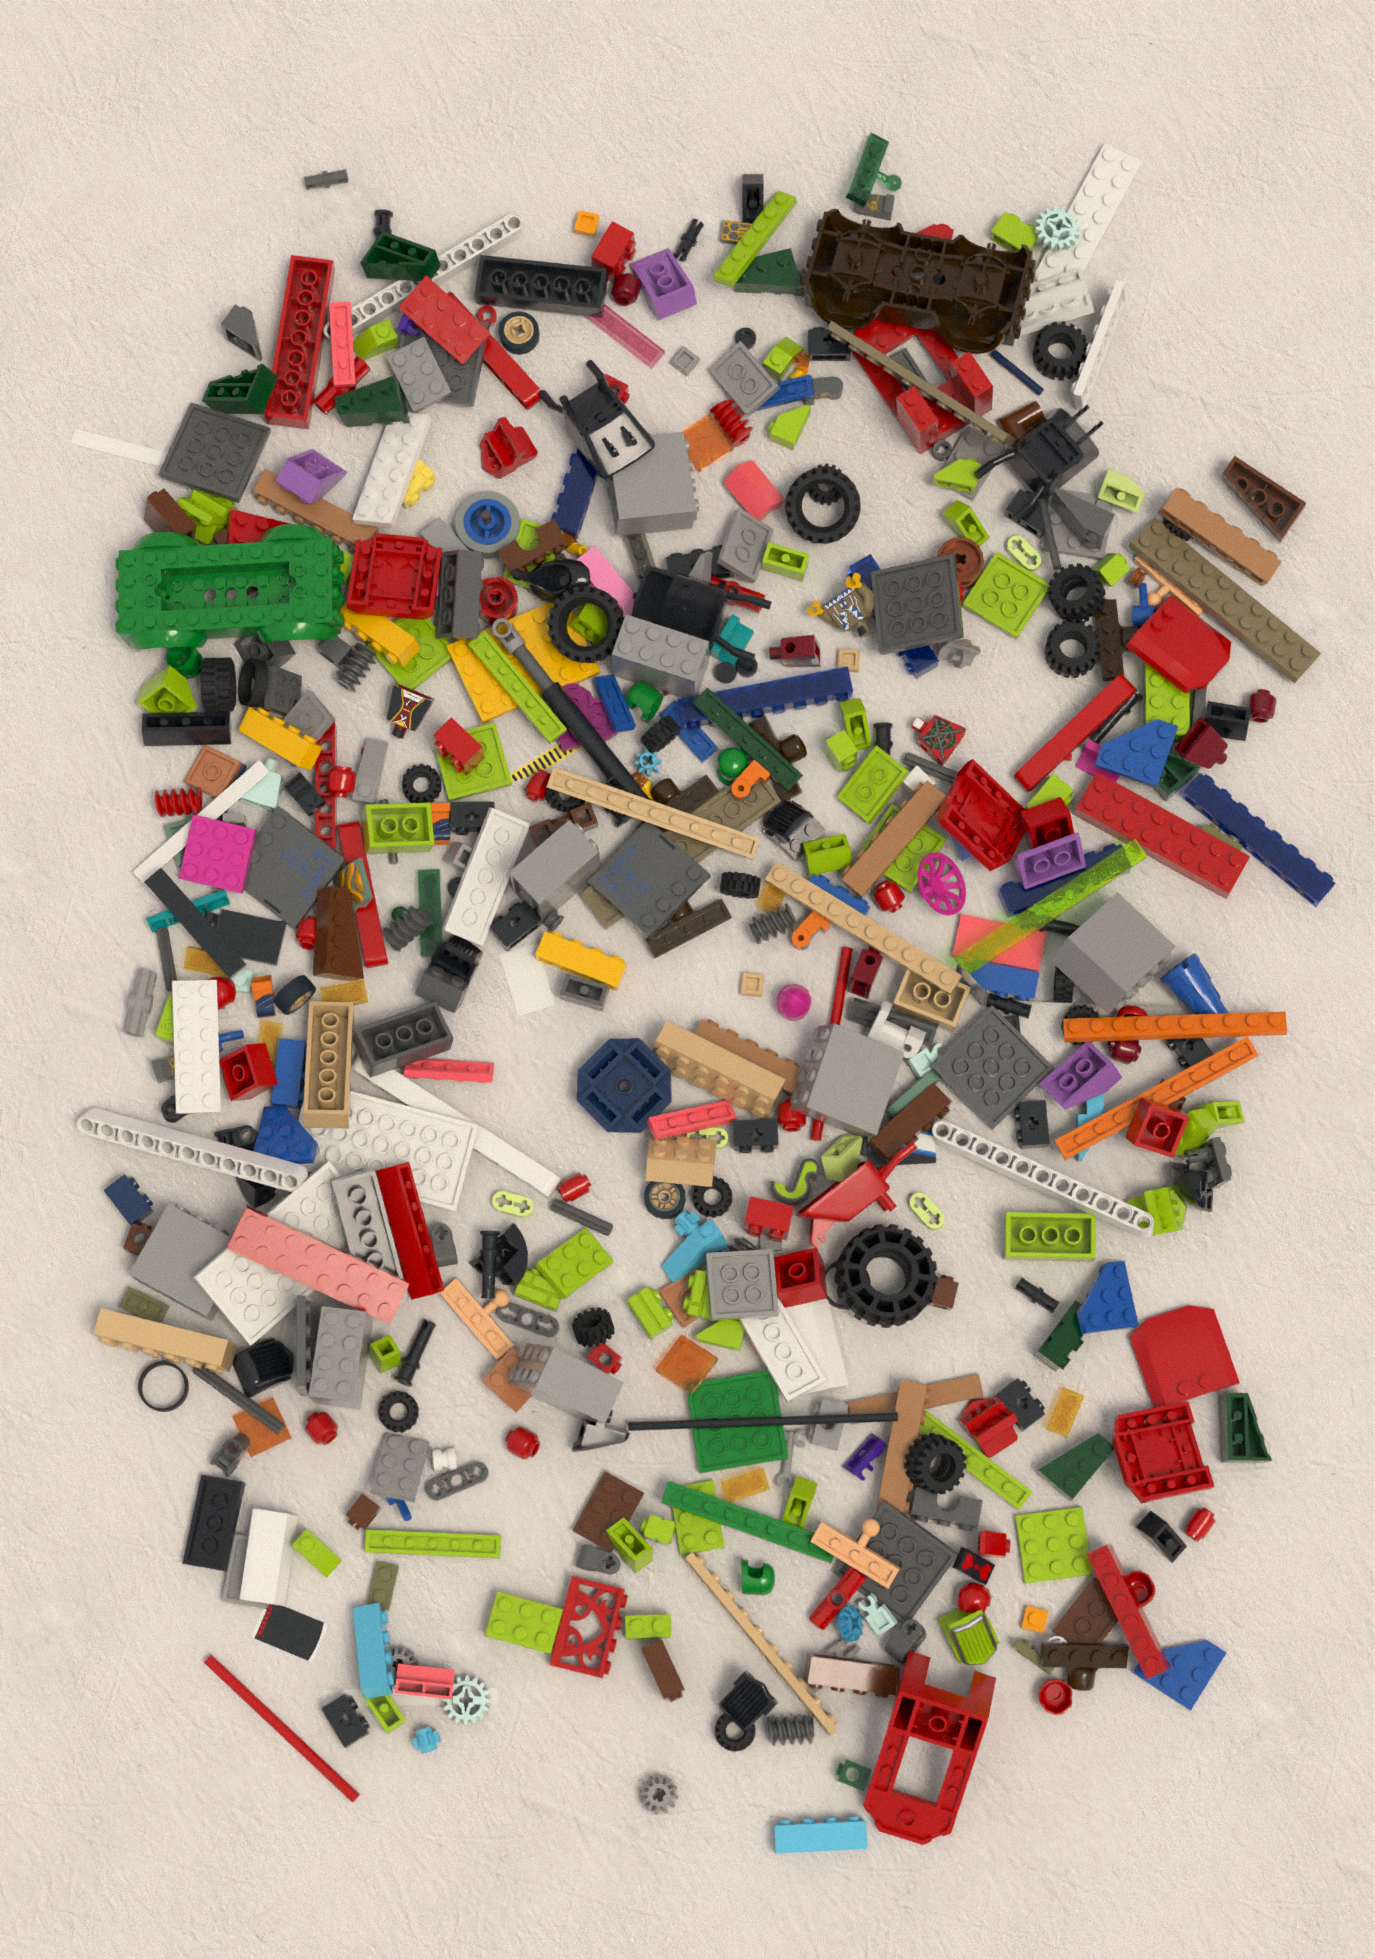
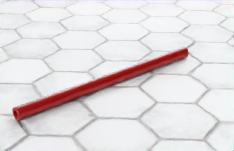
[810,947,853,1141]
[204,1655,360,1803]

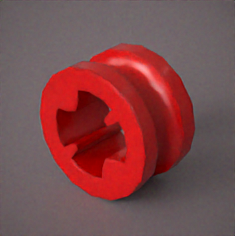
[477,305,497,327]

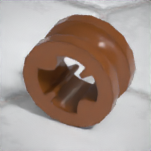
[1128,567,1148,589]

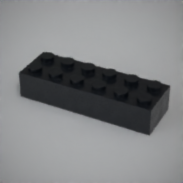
[474,255,608,318]

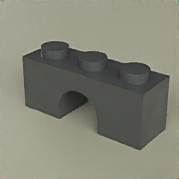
[910,1487,983,1531]

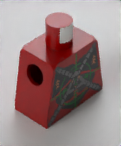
[911,715,966,766]

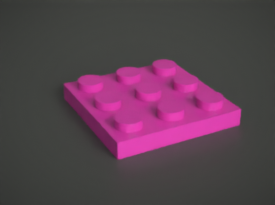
[179,815,257,893]

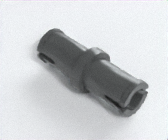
[304,169,348,190]

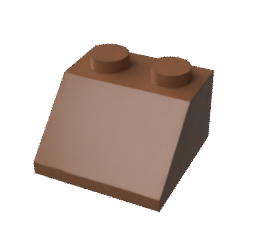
[482,1347,531,1413]

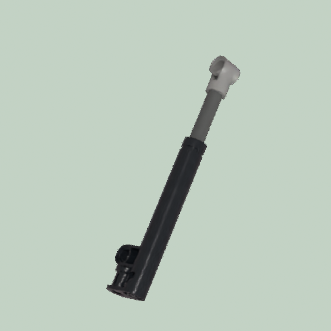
[492,618,651,828]

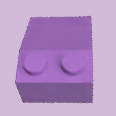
[630,248,697,320]
[276,449,347,504]
[1039,1042,1123,1110]

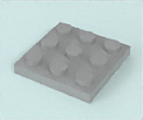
[1040,488,1113,561]
[706,1249,779,1321]

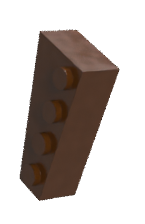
[1221,456,1306,543]
[313,886,364,982]

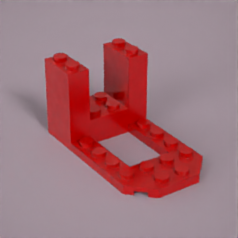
[851,320,993,455]
[863,1651,996,1845]

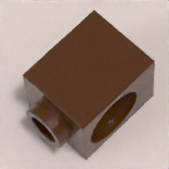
[123,1222,153,1256]
[928,1275,959,1311]
[346,1493,382,1530]

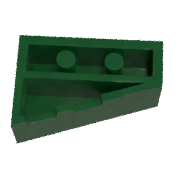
[360,231,441,281]
[733,248,802,296]
[202,364,278,414]
[334,376,410,427]
[1153,751,1201,801]
[1035,1300,1084,1372]
[1219,1393,1272,1463]
[1036,1433,1114,1502]

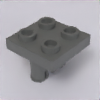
[259,665,302,716]
[1185,1137,1232,1189]

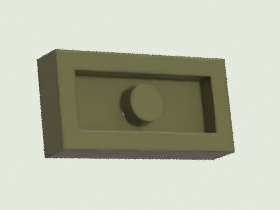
[1201,823,1243,850]
[119,1287,170,1323]
[367,1561,399,1611]
[1012,1639,1055,1674]

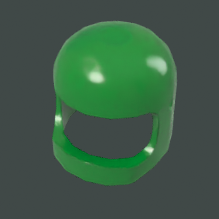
[166,647,203,679]
[625,681,664,723]
[717,747,748,786]
[741,1559,775,1595]

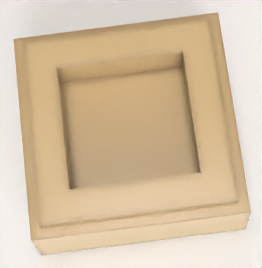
[837,648,860,673]
[740,972,764,997]

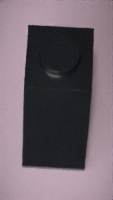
[742,174,764,224]
[1004,489,1044,539]
[1136,1510,1187,1563]

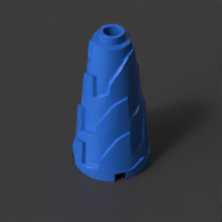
[1160,953,1229,1014]

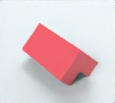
[723,460,785,521]
[395,1663,455,1699]

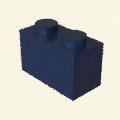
[103,1174,154,1226]

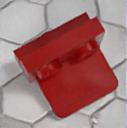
[479,417,538,479]
[957,1395,1018,1458]

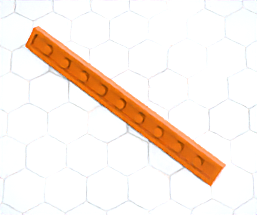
[1063,1011,1287,1042]
[1054,1036,1259,1161]

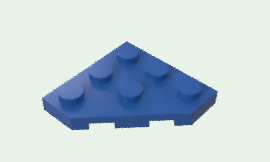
[1094,719,1178,788]
[254,1105,318,1164]
[1077,1261,1139,1335]
[1132,1640,1226,1711]

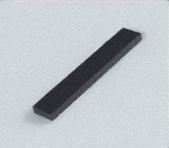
[144,868,247,979]

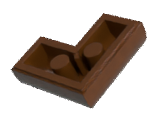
[997,401,1044,441]

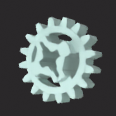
[1034,206,1081,252]
[442,1675,491,1725]

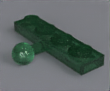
[846,132,902,207]
[391,869,443,957]

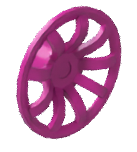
[918,852,966,916]

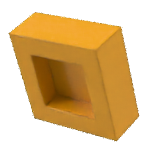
[574,210,600,237]
[1021,1606,1049,1634]

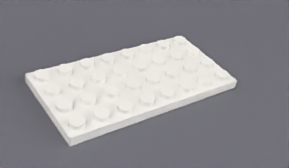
[298,1091,480,1211]
[193,1161,350,1346]

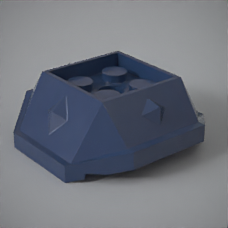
[576,1038,672,1133]

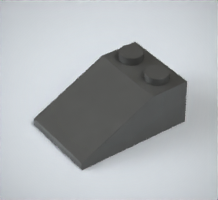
[1050,488,1115,550]

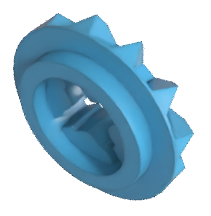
[838,1605,864,1642]

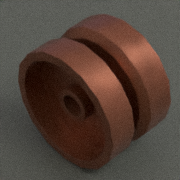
[937,537,984,590]

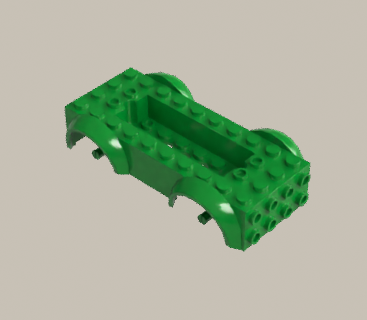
[115,524,345,652]

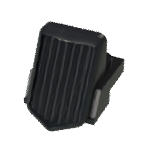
[762,800,826,861]
[428,935,483,983]
[232,1338,294,1398]
[719,1670,779,1731]

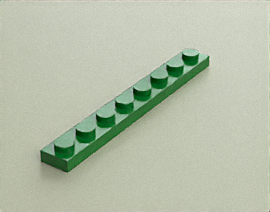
[661,1481,834,1564]

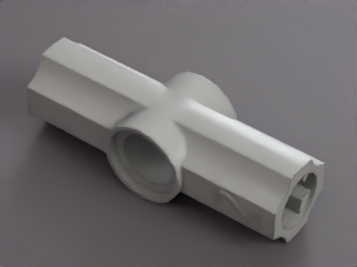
[124,969,157,1037]

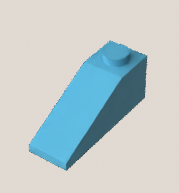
[661,1219,728,1283]

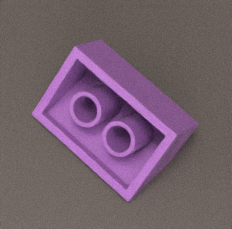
[1013,832,1086,889]

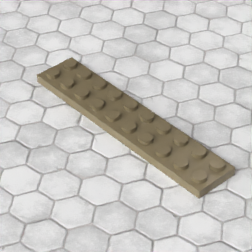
[827,321,1016,447]
[1128,517,1321,683]
[580,781,781,930]

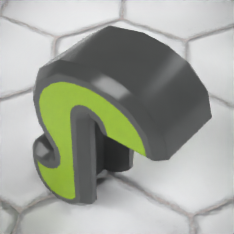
[770,1158,820,1206]

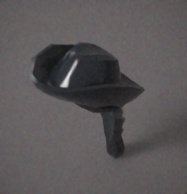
[511,559,590,603]

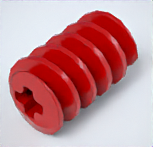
[710,399,753,447]
[155,787,203,817]

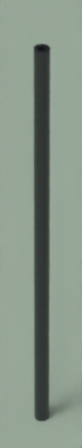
[628,1412,898,1431]

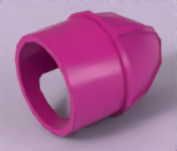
[777,984,811,1021]

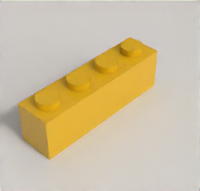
[341,604,420,667]
[238,707,322,770]
[535,931,627,991]

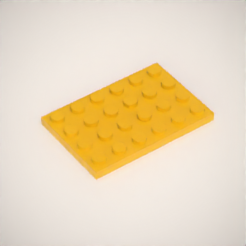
[446,602,601,724]

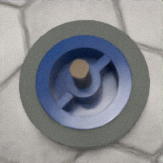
[455,491,520,559]

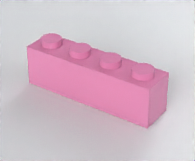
[577,546,635,618]

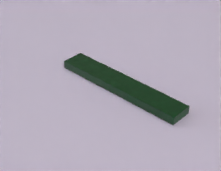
[692,687,803,792]

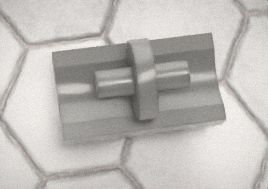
[936,639,981,669]

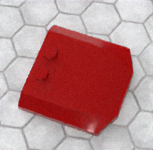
[346,533,442,620]
[1126,596,1231,694]
[936,759,1025,871]
[1129,1305,1240,1408]
[1112,1401,1215,1503]

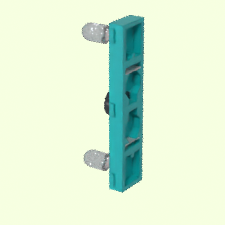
[146,886,230,933]

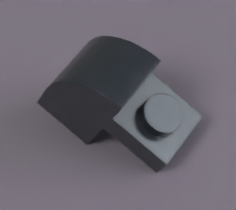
[283,772,326,816]

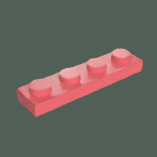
[329,301,356,387]
[404,1058,494,1083]
[647,1100,737,1140]

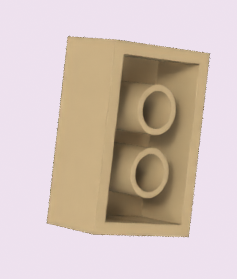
[892,969,971,1032]
[645,1135,716,1187]

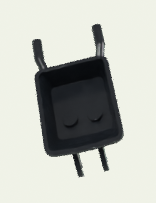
[539,360,655,478]
[974,404,1104,522]
[631,567,772,662]

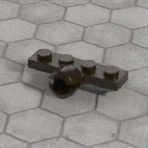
[1096,599,1140,682]
[748,716,807,801]
[637,774,720,833]
[644,899,732,959]
[1039,1642,1129,1691]

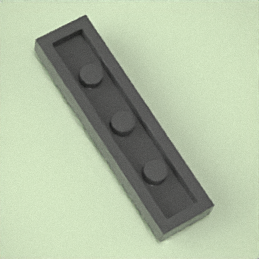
[848,998,939,1047]

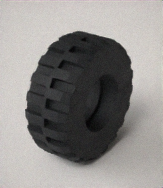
[834,1224,938,1328]

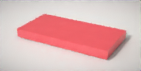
[952,914,1047,971]

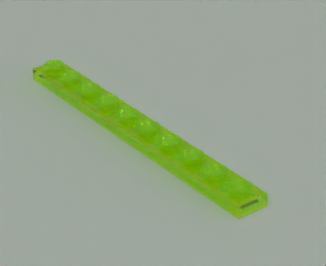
[955,839,1148,975]

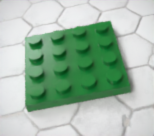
[686,1370,789,1474]

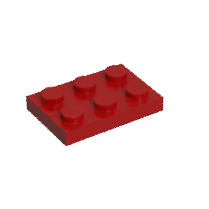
[226,509,290,544]

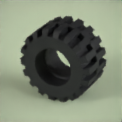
[1033,321,1088,381]
[1047,563,1106,623]
[1045,619,1101,678]
[200,657,236,712]
[904,1433,967,1495]

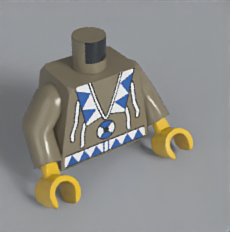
[807,573,875,638]

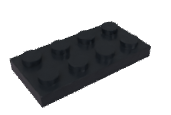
[182,1475,245,1572]

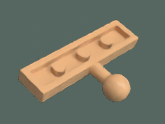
[1134,555,1205,616]
[440,1278,515,1360]
[810,1519,900,1588]

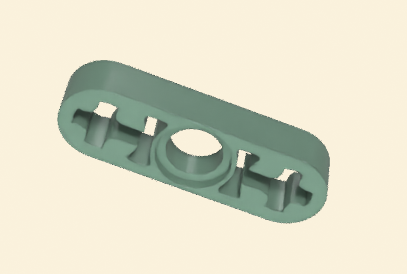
[886,1070,941,1119]

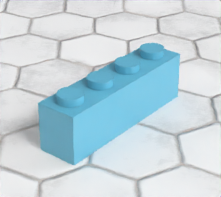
[353,1603,395,1699]
[774,1817,868,1854]

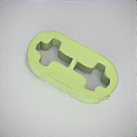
[1007,535,1041,572]
[686,1128,728,1149]
[492,1191,534,1218]
[909,1192,944,1230]

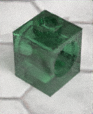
[835,1759,872,1791]

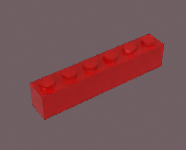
[376,1162,445,1300]
[1086,1543,1171,1679]

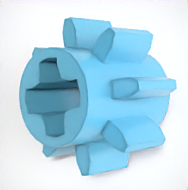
[634,749,661,777]
[674,1210,701,1237]
[412,1727,441,1754]

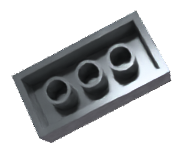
[436,549,484,641]
[353,1001,454,1078]

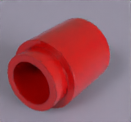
[524,769,551,803]
[557,1173,592,1203]
[1184,1507,1216,1542]

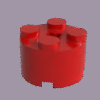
[479,577,519,625]

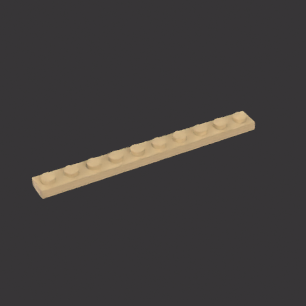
[547,767,761,859]
[765,862,962,996]
[685,1552,838,1736]

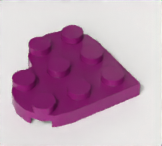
[552,683,618,752]

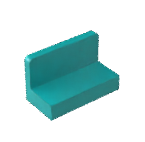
[711,614,754,666]

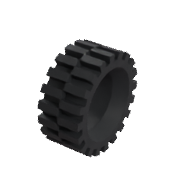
[785,467,861,544]
[547,586,624,663]

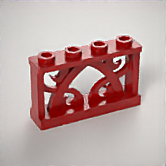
[550,1576,628,1679]

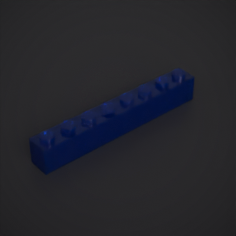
[678,666,853,731]
[1181,773,1336,907]

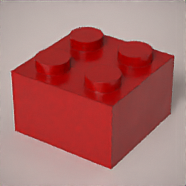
[591,221,636,283]
[433,717,485,776]
[1020,797,1075,849]
[219,1043,278,1101]
[1125,1097,1189,1158]
[744,1196,794,1242]
[774,1247,827,1308]

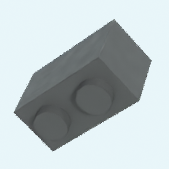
[415,965,470,1013]
[560,973,609,1012]

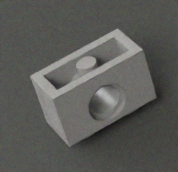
[808,1398,849,1451]

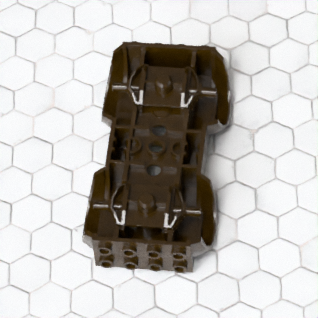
[801,208,1036,354]

